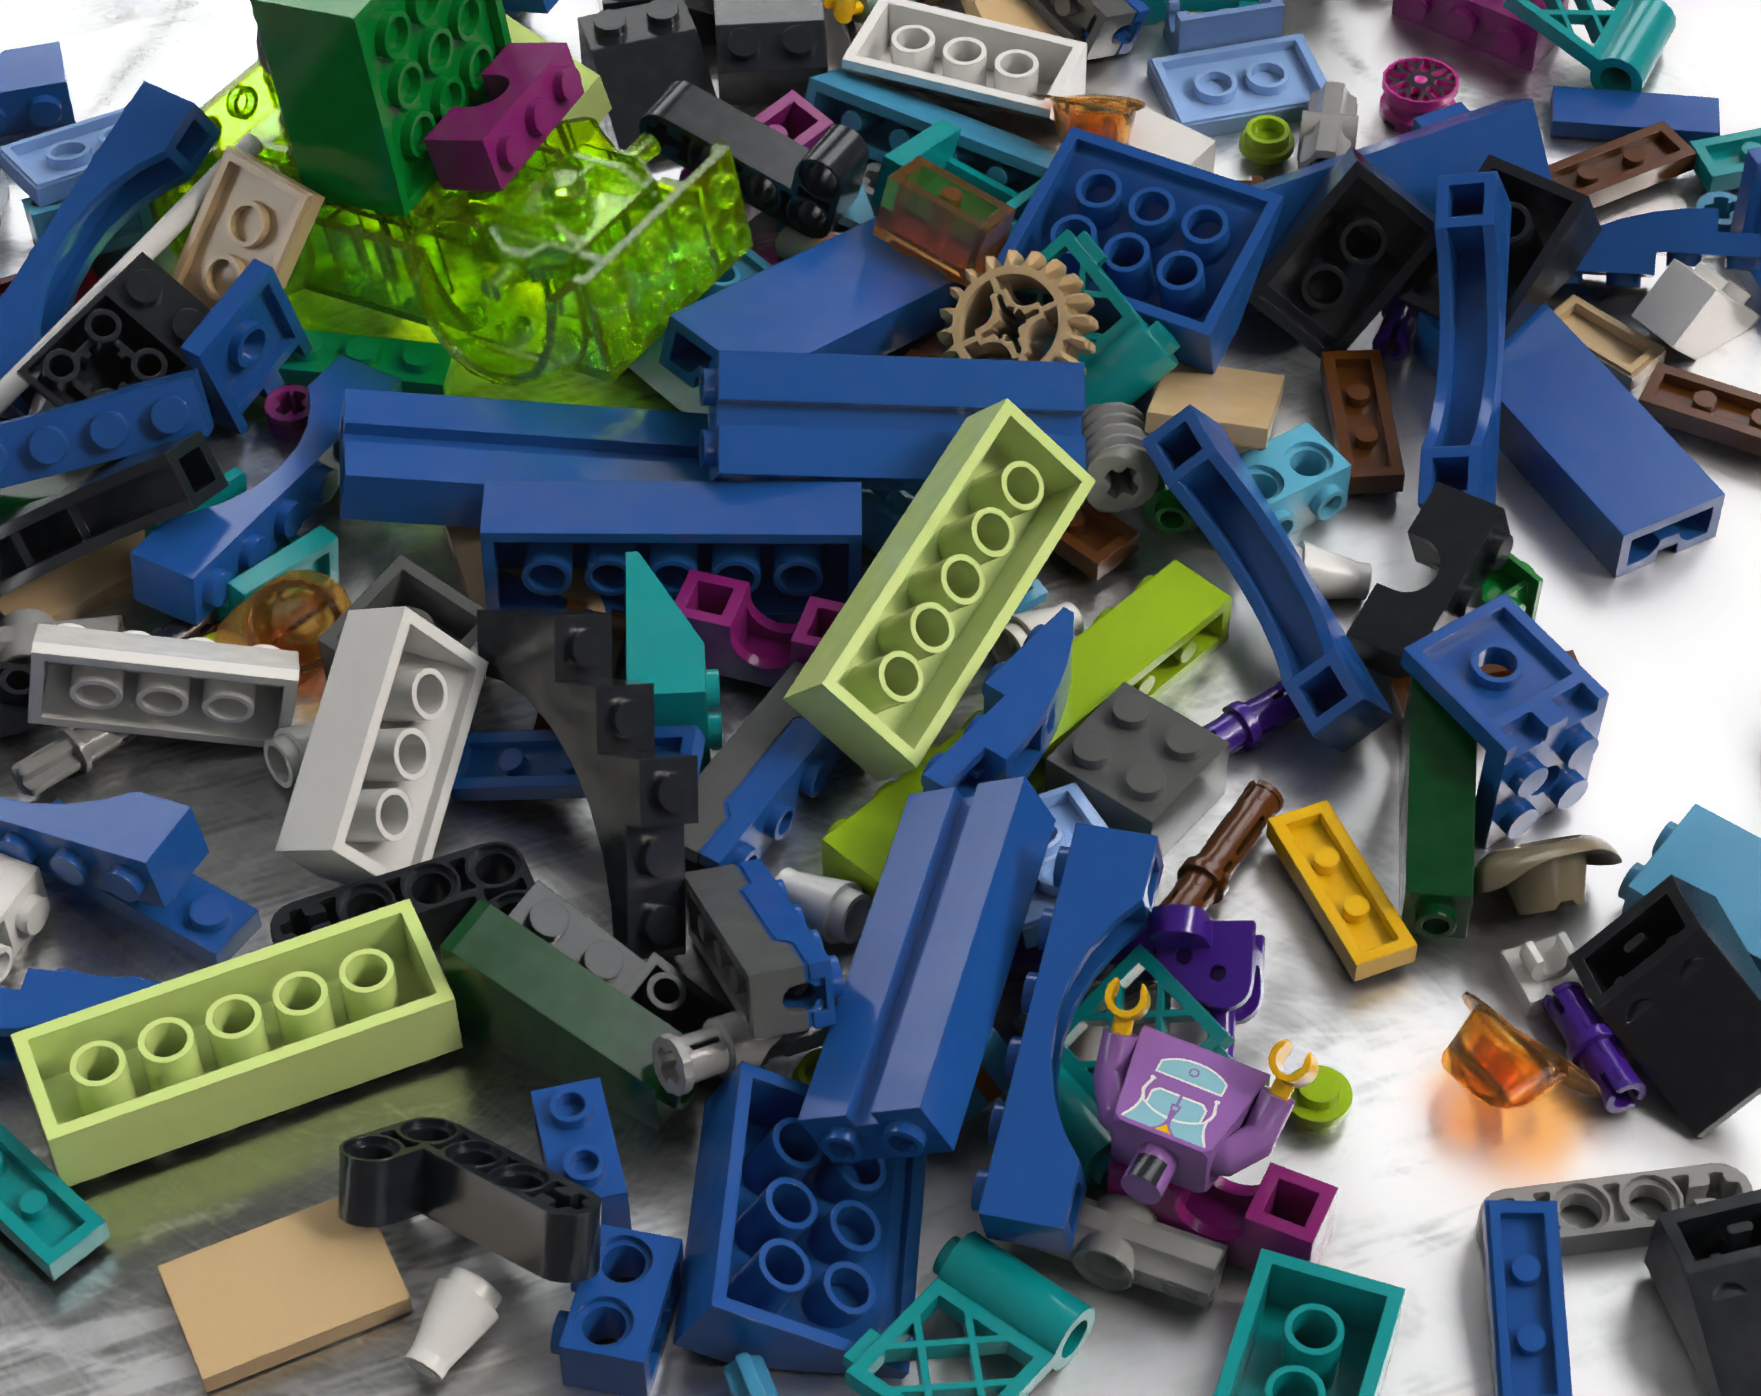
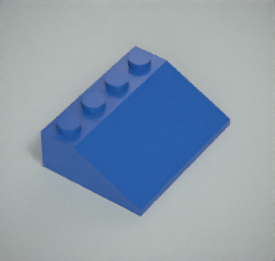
[997,126,1284,374]
[673,1061,927,1379]

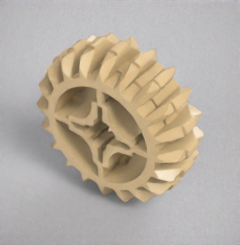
[936,249,1099,375]

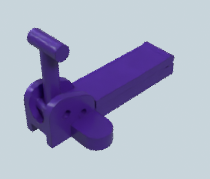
[1006,904,1265,1060]

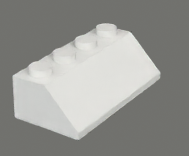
[842,0,1087,128]
[275,606,489,885]
[28,623,300,747]

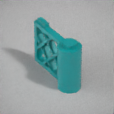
[1502,0,1676,92]
[985,229,1180,408]
[999,944,1236,1190]
[842,1231,1096,1396]

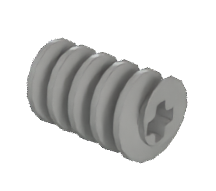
[1082,402,1159,513]

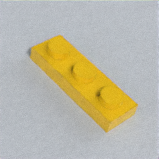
[1266,800,1417,982]

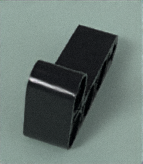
[639,81,869,239]
[270,841,535,951]
[338,1117,602,1283]

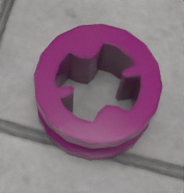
[264,384,309,443]

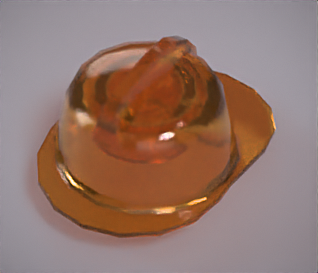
[1032,93,1145,144]
[214,570,352,687]
[1441,991,1602,1109]

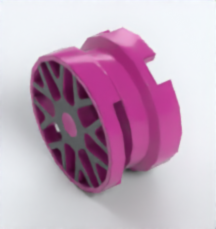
[1379,57,1459,134]

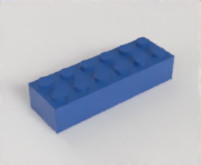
[480,480,862,623]

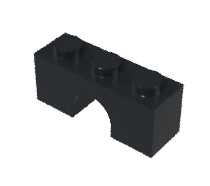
[1346,481,1513,679]

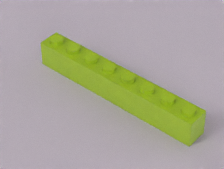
[822,559,1232,902]

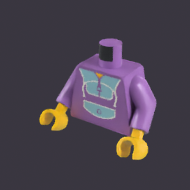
[1092,977,1319,1204]

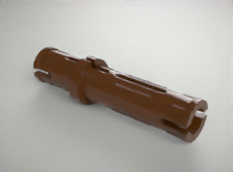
[1158,780,1284,911]

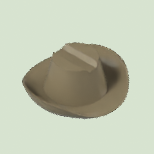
[1473,835,1622,915]

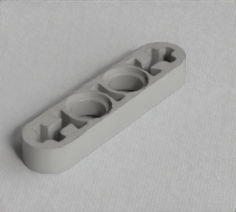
[1476,1163,1753,1257]

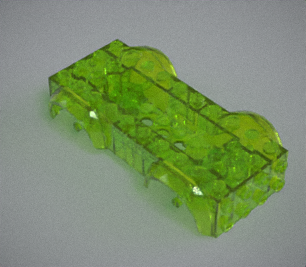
[151,54,753,386]

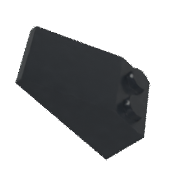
[577,0,717,169]
[714,0,828,106]
[1248,146,1436,359]
[1397,154,1602,341]

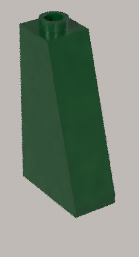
[1399,676,1477,939]
[440,899,699,1130]

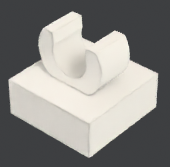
[1498,931,1589,1019]

